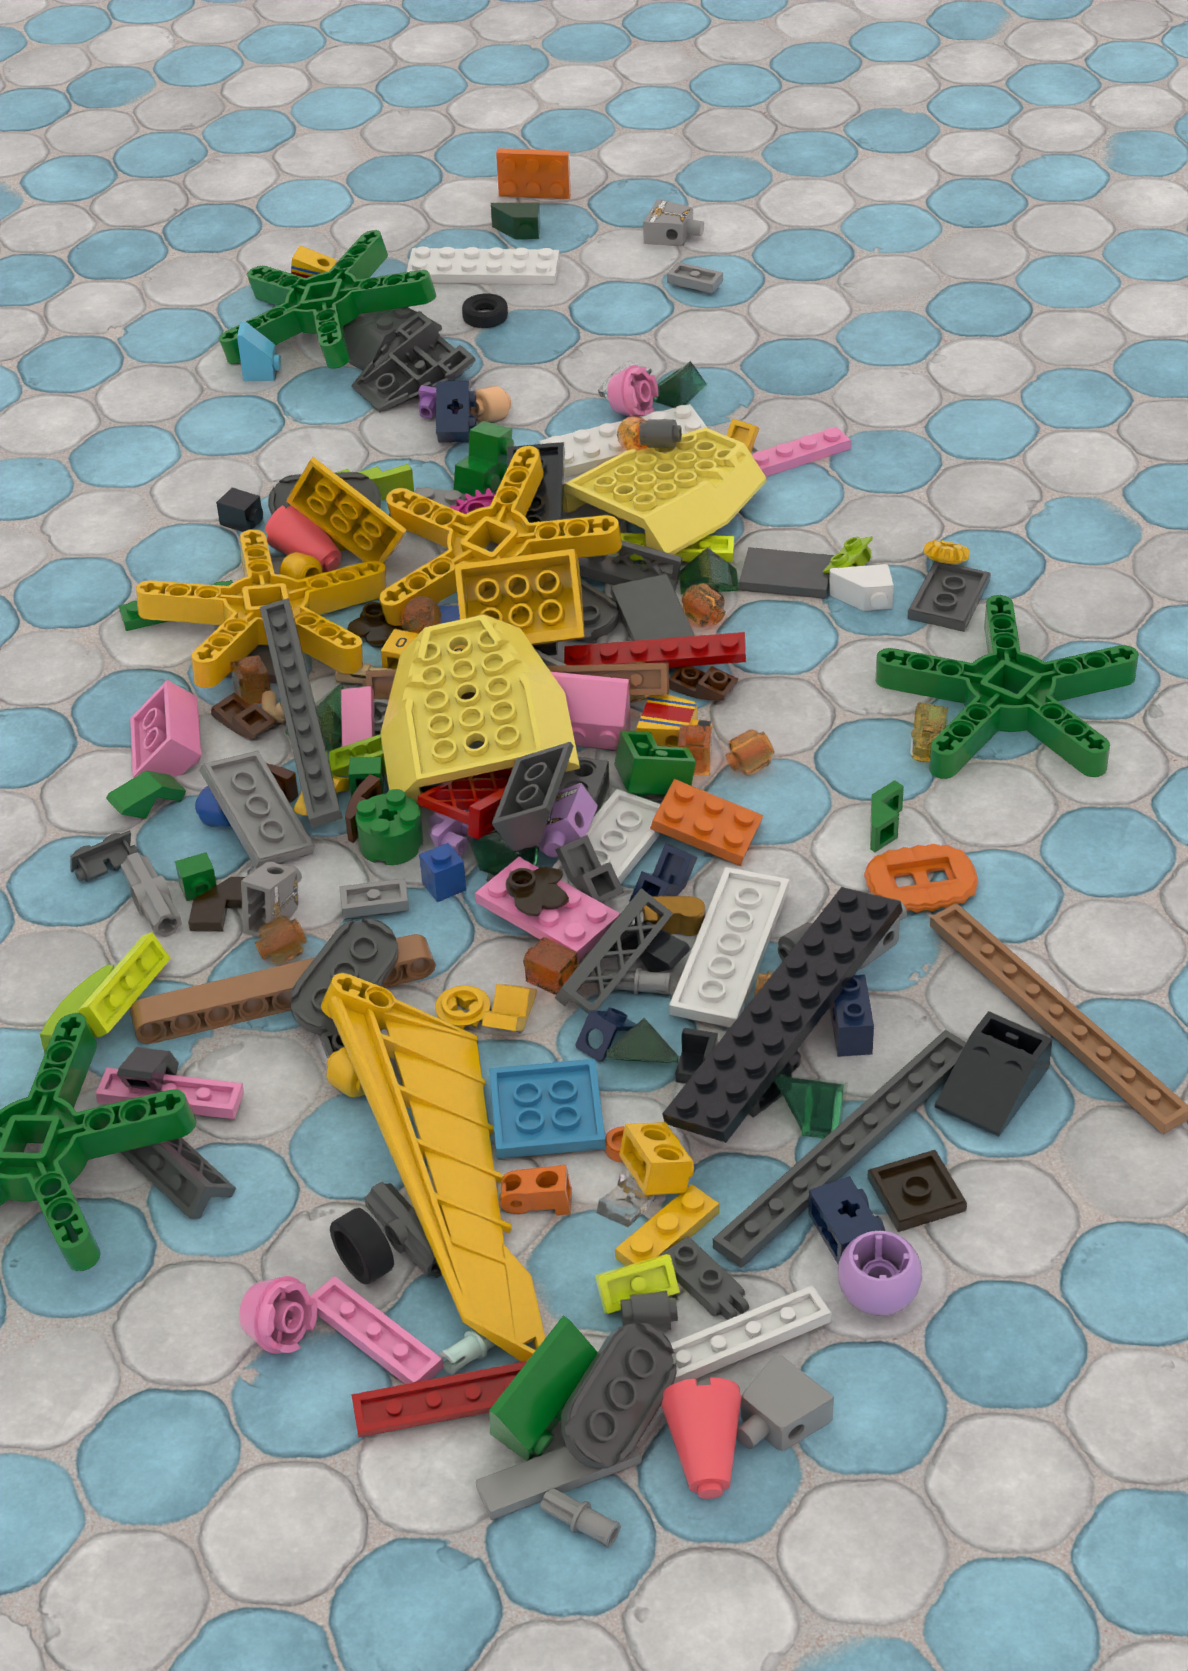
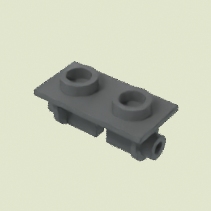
[70,830,139,882]

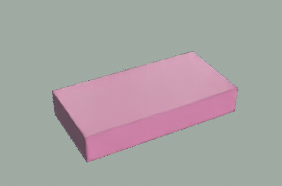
[341,686,375,747]

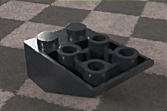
[935,1011,1053,1137]

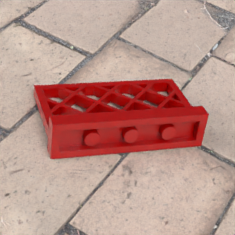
[418,767,513,839]

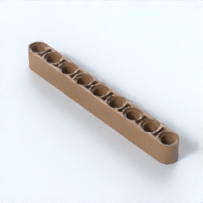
[130,934,436,1044]

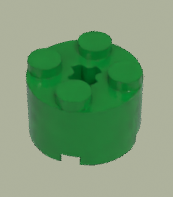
[356,789,424,865]

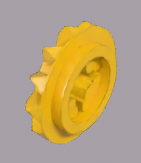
[923,540,970,564]
[435,985,491,1029]

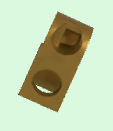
[643,896,705,936]

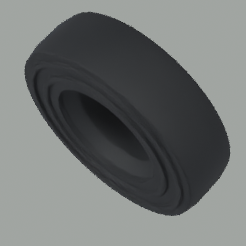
[462,293,508,328]

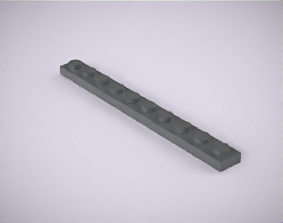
[260,598,343,828]
[713,1030,967,1268]

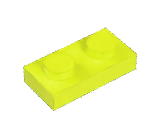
[595,1254,680,1314]

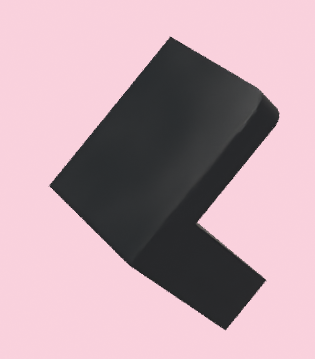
[675,1028,718,1084]

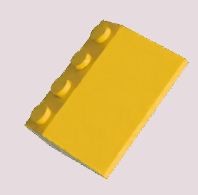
[286,457,407,564]
[454,549,585,650]

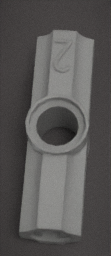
[121,852,182,937]

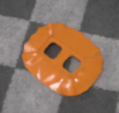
[864,844,979,913]

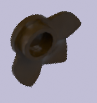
[347,602,406,648]
[505,867,569,916]

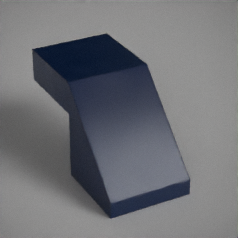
[629,844,698,902]

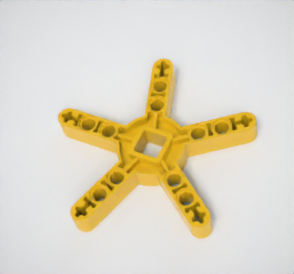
[380,446,622,626]
[136,530,386,688]

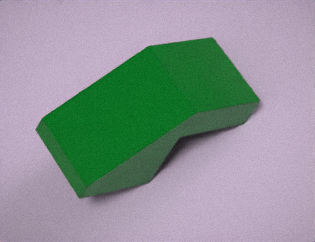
[106,771,186,819]
[870,780,904,853]

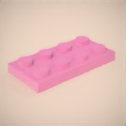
[475,857,621,961]

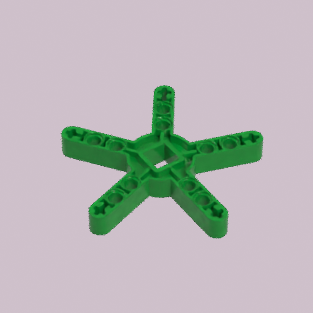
[218,230,436,369]
[875,595,1139,779]
[0,1013,197,1271]

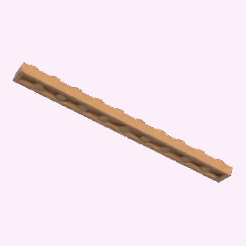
[366,663,669,700]
[930,903,1188,1135]

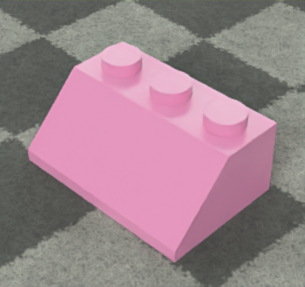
[551,672,631,750]
[130,680,202,778]

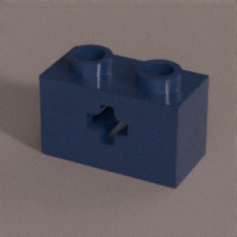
[436,381,476,443]
[830,975,874,1057]
[808,1176,885,1264]

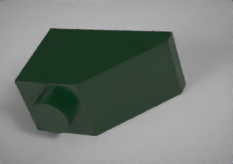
[491,202,541,239]

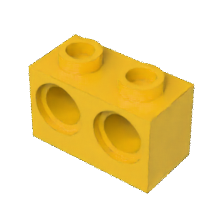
[619,1122,694,1195]

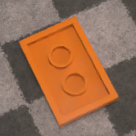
[496,148,571,199]
[650,779,764,866]

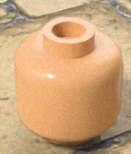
[471,386,511,422]

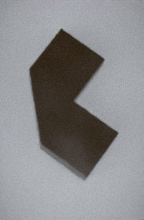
[188,877,245,931]

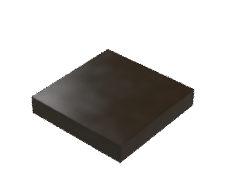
[867,1150,967,1232]

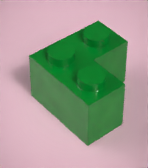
[454,421,514,496]
[614,731,696,797]

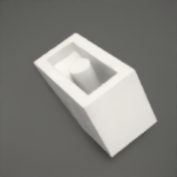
[829,564,894,611]

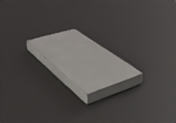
[200,751,315,869]

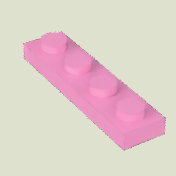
[752,427,851,477]
[95,1067,244,1119]
[309,1276,444,1384]

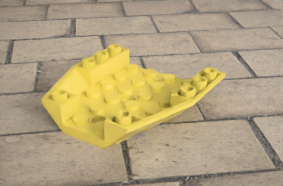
[563,427,766,555]
[381,614,580,804]

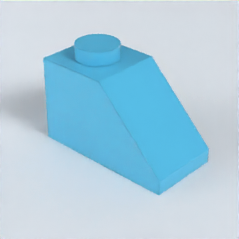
[237,322,281,381]

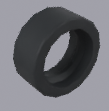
[330,1208,394,1284]

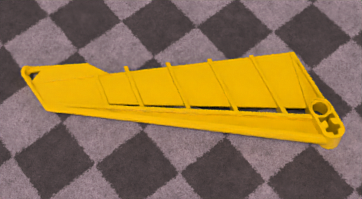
[321,973,545,1362]

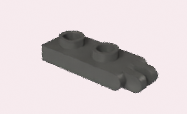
[659,1236,750,1320]

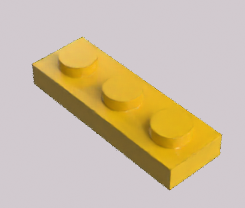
[615,1184,719,1266]

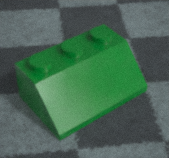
[489,1315,598,1461]

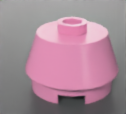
[608,365,658,417]
[239,1276,317,1354]

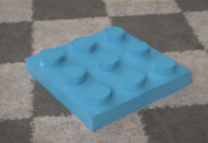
[489,1059,606,1159]

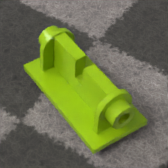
[823,536,873,574]

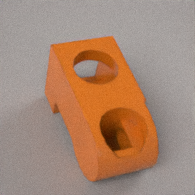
[500,1165,572,1216]

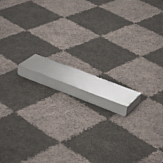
[476,1446,642,1520]

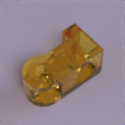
[910,702,948,762]

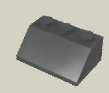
[492,742,574,851]

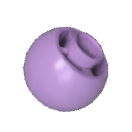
[838,1231,922,1316]

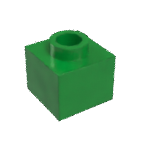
[348,757,384,797]
[175,852,217,902]

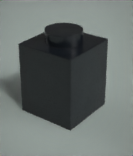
[216,487,263,532]

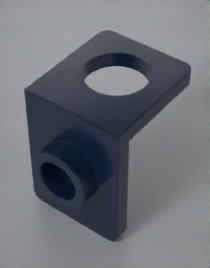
[575,1008,640,1061]

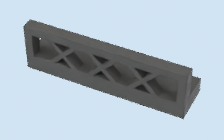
[578,540,682,591]
[555,888,673,1014]
[120,1138,236,1219]

